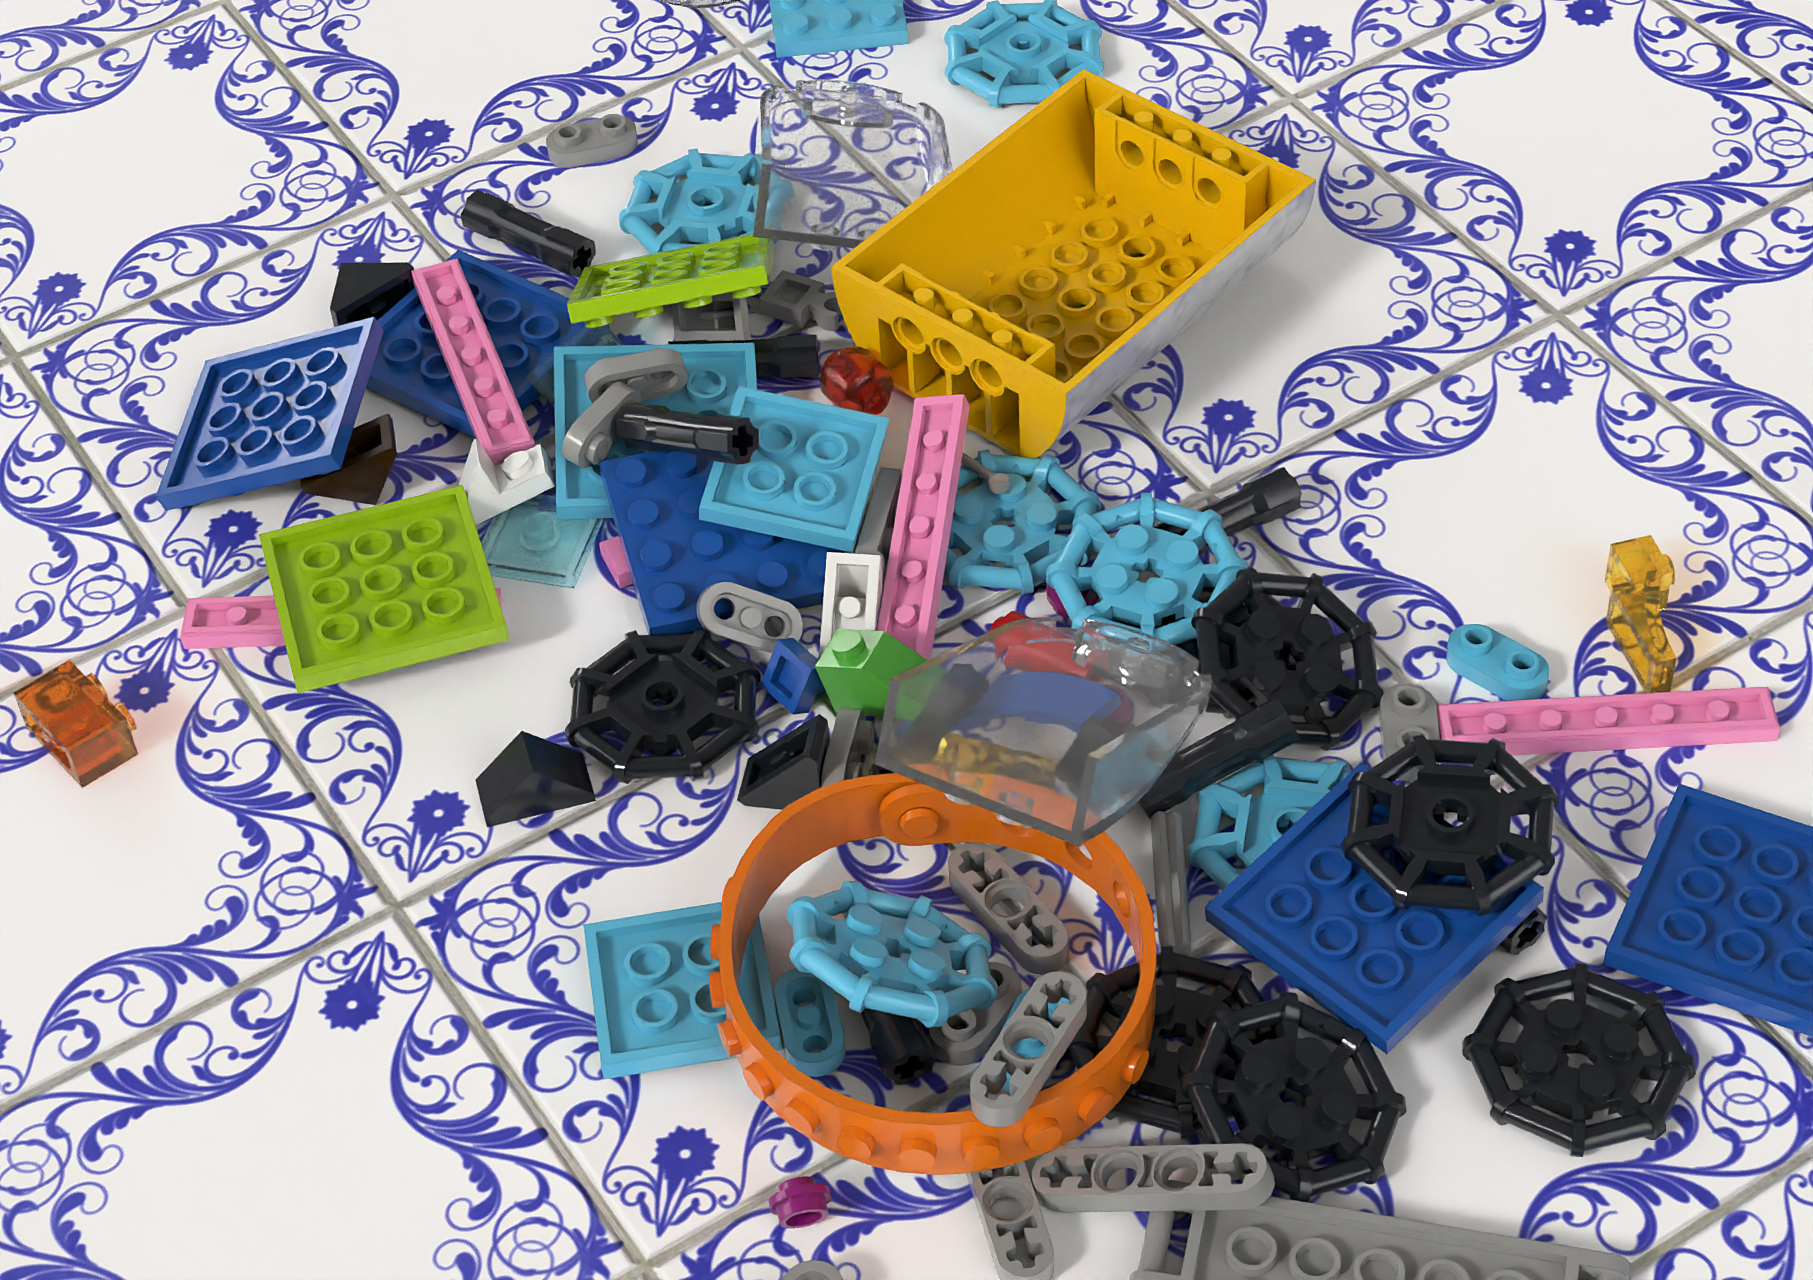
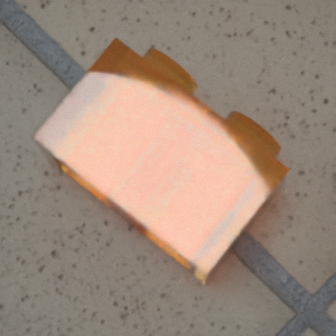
[13,660,138,788]

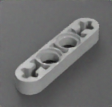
[1032,1143,1275,1213]

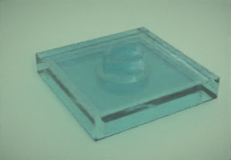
[481,494,605,588]

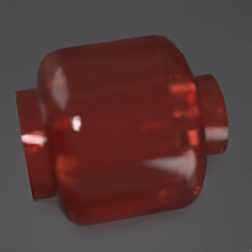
[820,346,894,415]

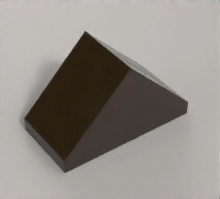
[300,413,397,505]

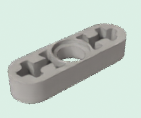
[948,842,1069,975]
[970,971,1087,1127]
[966,1161,1054,1280]

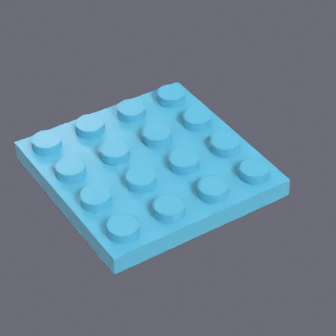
[554,343,757,519]

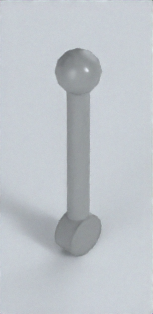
[961,452,1010,494]

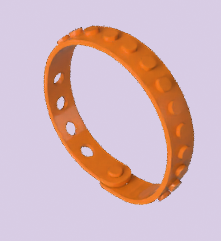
[709,770,1157,1175]

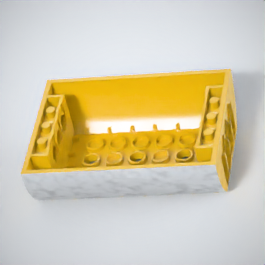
[831,69,1316,458]

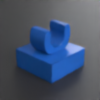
[760,638,826,715]

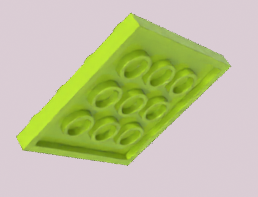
[567,230,775,328]
[259,485,509,693]

